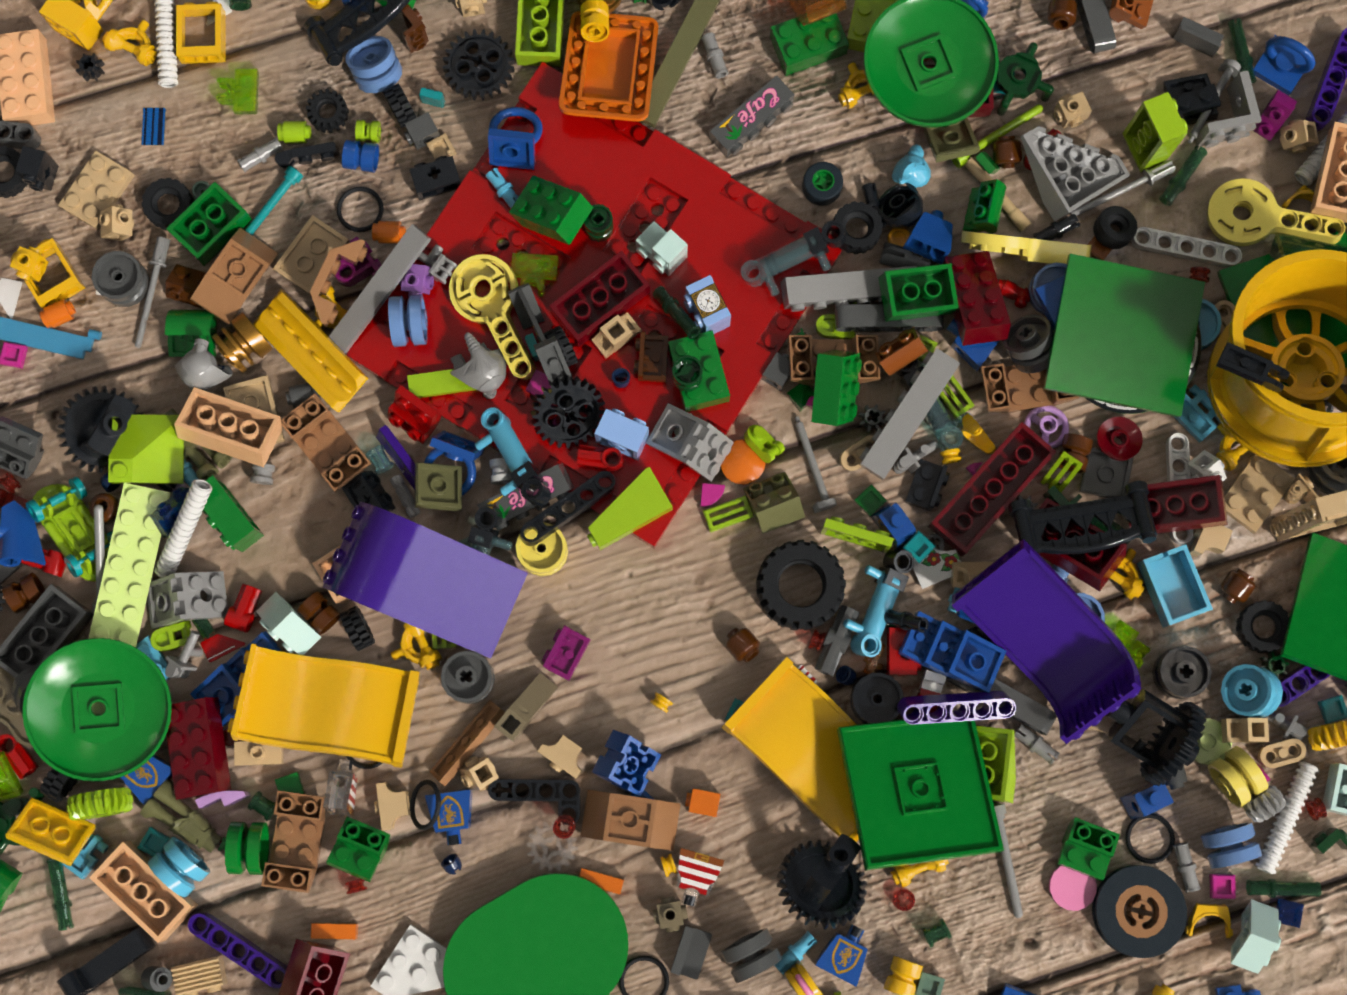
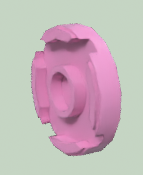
[1049,866,1097,911]

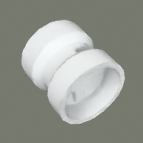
[489,458,513,485]

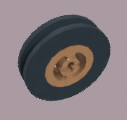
[1092,865,1187,958]

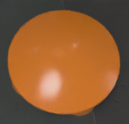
[720,439,766,485]

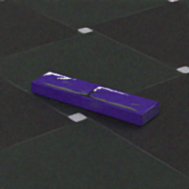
[376,425,415,490]

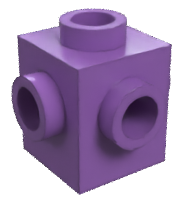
[399,264,434,297]

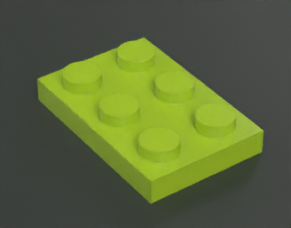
[820,516,894,553]

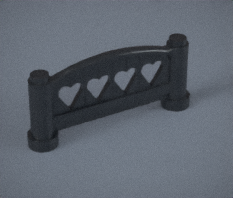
[304,0,410,66]
[1008,481,1157,554]

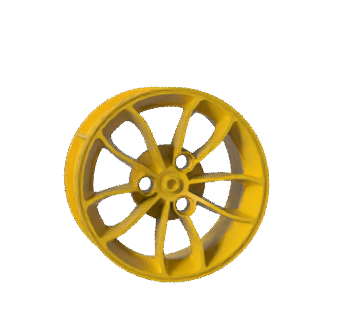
[1207,249,1347,467]

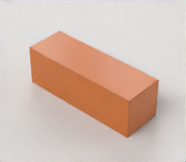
[579,868,624,894]
[311,923,358,940]

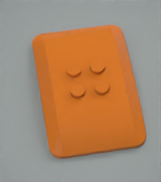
[559,11,659,122]

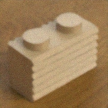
[171,955,228,995]

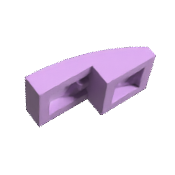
[195,790,251,809]

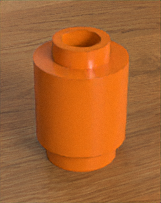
[372,221,406,244]
[39,299,76,328]

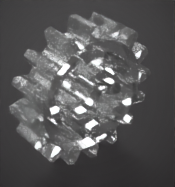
[527,821,578,873]

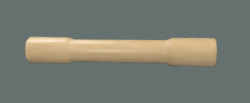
[965,156,1032,232]

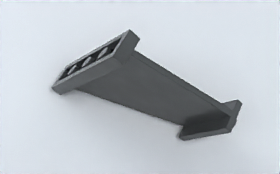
[508,282,585,414]

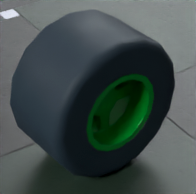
[802,162,843,206]

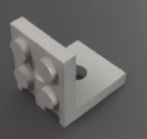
[1195,70,1262,148]
[646,403,734,482]
[147,571,228,629]

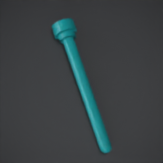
[245,165,304,235]

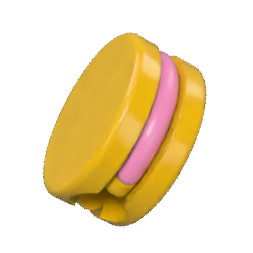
[784,962,824,995]

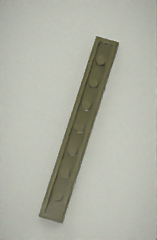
[640,0,720,128]

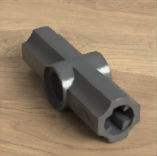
[814,605,860,677]

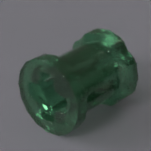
[247,791,276,821]
[921,918,952,948]

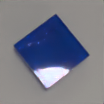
[1276,899,1304,928]

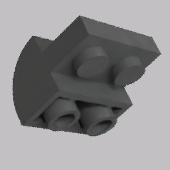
[0,416,44,479]

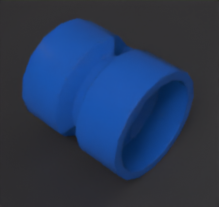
[342,139,379,173]

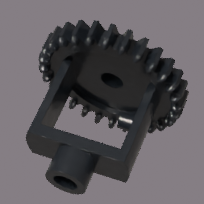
[56,386,144,474]
[1106,689,1206,786]
[777,834,867,930]

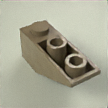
[494,673,558,742]

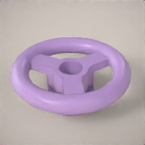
[1024,406,1069,449]

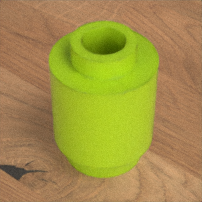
[277,121,311,143]

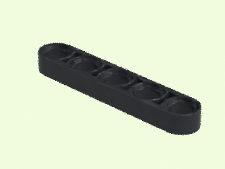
[520,471,615,546]

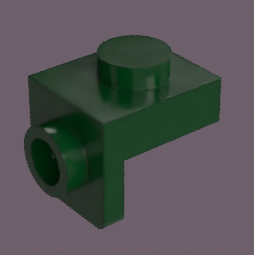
[1043,486,1082,506]
[1309,828,1347,854]

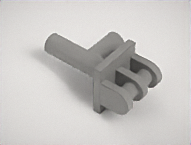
[417,244,458,285]
[893,440,939,474]
[165,631,203,678]
[1263,713,1307,740]

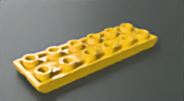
[253,289,368,412]

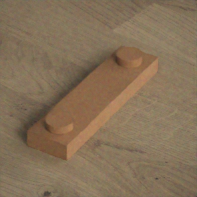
[430,700,505,786]

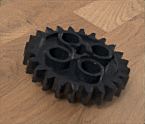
[443,29,515,101]
[530,375,605,448]

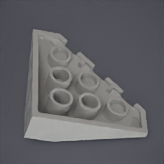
[1020,126,1130,221]

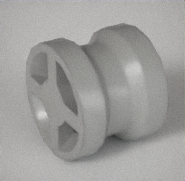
[250,464,275,485]

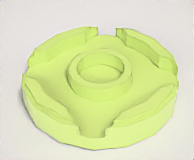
[1195,718,1232,765]

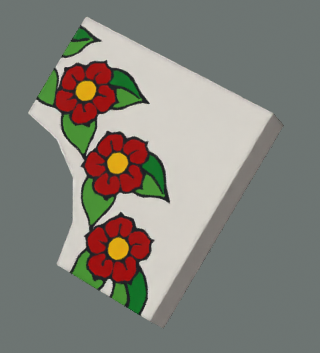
[905,548,961,589]

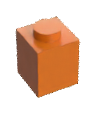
[685,789,721,817]

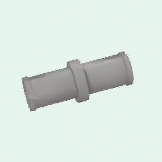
[701,32,729,79]
[237,137,283,172]
[1015,724,1060,765]
[1173,842,1201,893]

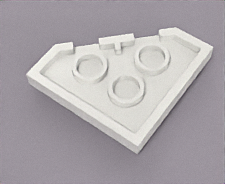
[370,924,447,995]

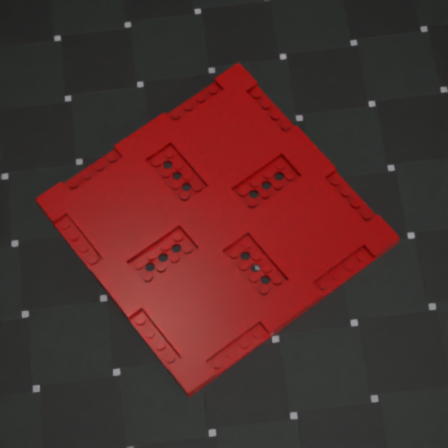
[346,62,843,549]

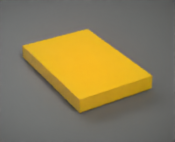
[5,797,96,866]

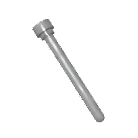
[92,504,105,614]
[994,804,1023,918]

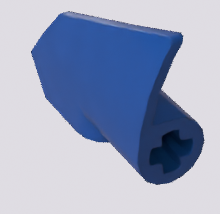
[0,500,46,567]

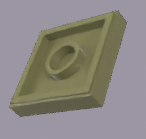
[924,118,980,163]
[415,462,462,511]

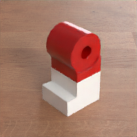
[917,670,946,713]

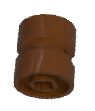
[1058,433,1093,473]
[2,572,45,614]
[297,591,340,635]

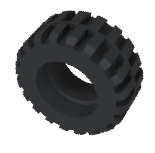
[756,540,846,631]

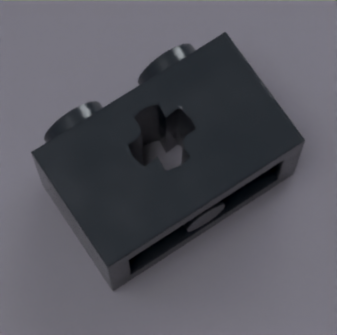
[15,146,59,192]
[409,156,461,200]

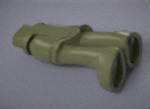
[164,408,232,481]
[140,779,222,853]

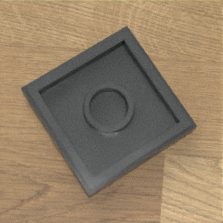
[1079,447,1134,498]

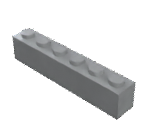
[780,266,917,312]
[859,348,960,480]

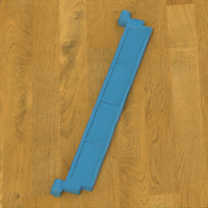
[0,317,102,359]

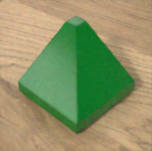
[786,384,814,411]

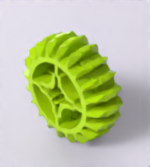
[66,787,133,820]

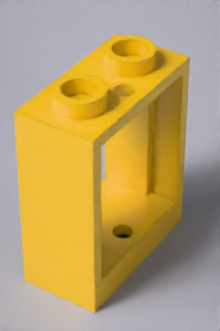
[176,1,226,64]
[24,238,85,308]

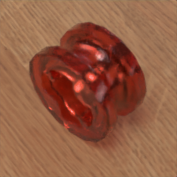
[1189,266,1211,283]
[0,472,22,494]
[808,629,826,653]
[1306,797,1327,821]
[553,815,576,839]
[344,879,368,894]
[893,889,915,911]

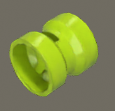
[355,120,381,143]

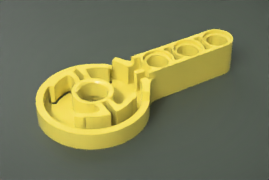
[1207,178,1345,246]
[961,231,1092,264]
[449,254,536,380]

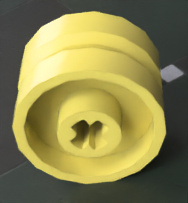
[516,522,568,577]
[1208,746,1268,808]

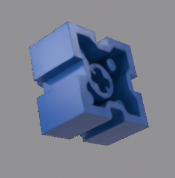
[592,730,661,797]

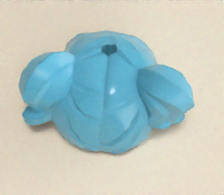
[892,144,931,188]

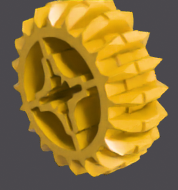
[1308,720,1347,751]

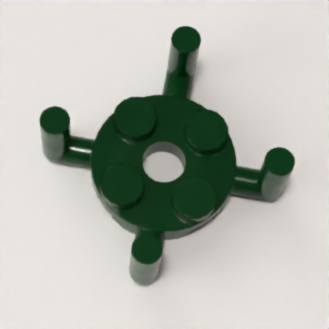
[996,42,1054,116]
[0,788,45,855]

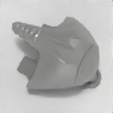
[450,332,506,399]
[174,338,233,392]

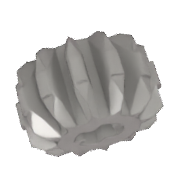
[1243,786,1286,822]

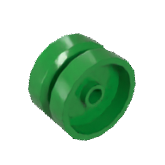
[225,822,270,875]

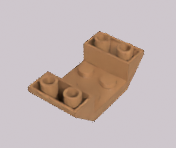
[190,228,278,325]
[310,239,368,327]
[788,335,881,386]
[981,363,1079,413]
[281,393,371,492]
[580,790,680,851]
[261,791,325,893]

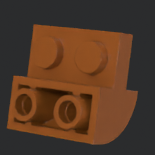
[1109,0,1154,29]
[875,327,929,376]

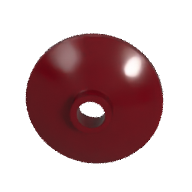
[1097,416,1143,461]

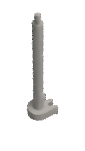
[1188,59,1241,143]
[795,416,837,514]

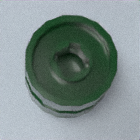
[584,204,614,242]
[672,355,703,392]

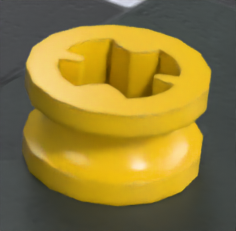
[940,448,962,464]
[650,692,673,713]
[660,853,678,877]

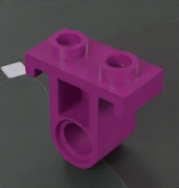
[1253,89,1297,141]
[335,237,382,287]

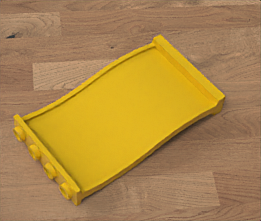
[228,644,420,768]
[721,657,859,842]

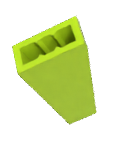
[587,467,673,551]

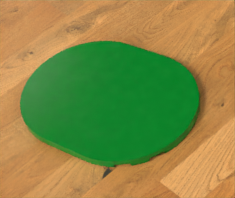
[443,873,629,995]

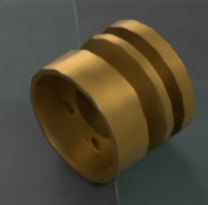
[212,312,273,373]

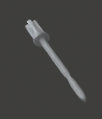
[1071,160,1176,216]
[135,236,170,348]

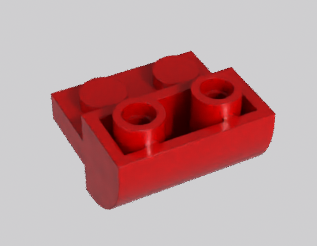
[387,385,441,444]

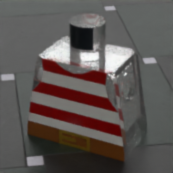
[323,759,358,817]
[676,848,725,907]

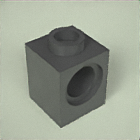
[404,112,440,150]
[761,352,790,391]

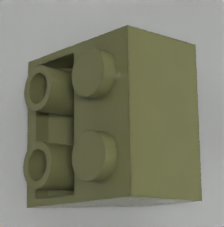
[743,472,805,534]

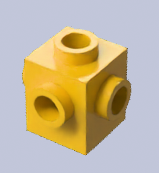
[10,246,49,282]

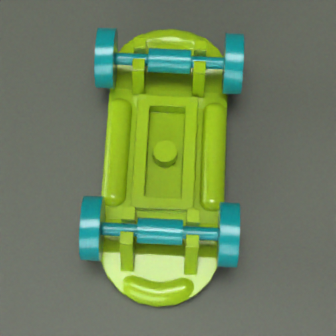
[25,476,113,582]

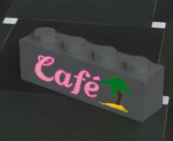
[709,75,794,158]
[477,463,574,531]

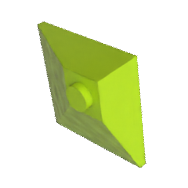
[108,414,184,484]
[976,726,1016,803]

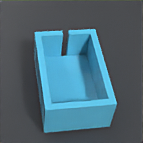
[1136,544,1213,628]

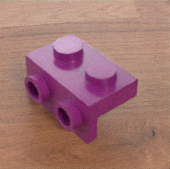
[542,625,591,681]

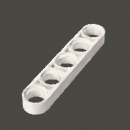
[1131,227,1242,268]
[1166,433,1193,545]

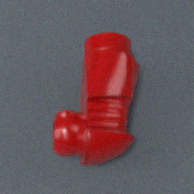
[998,279,1030,308]

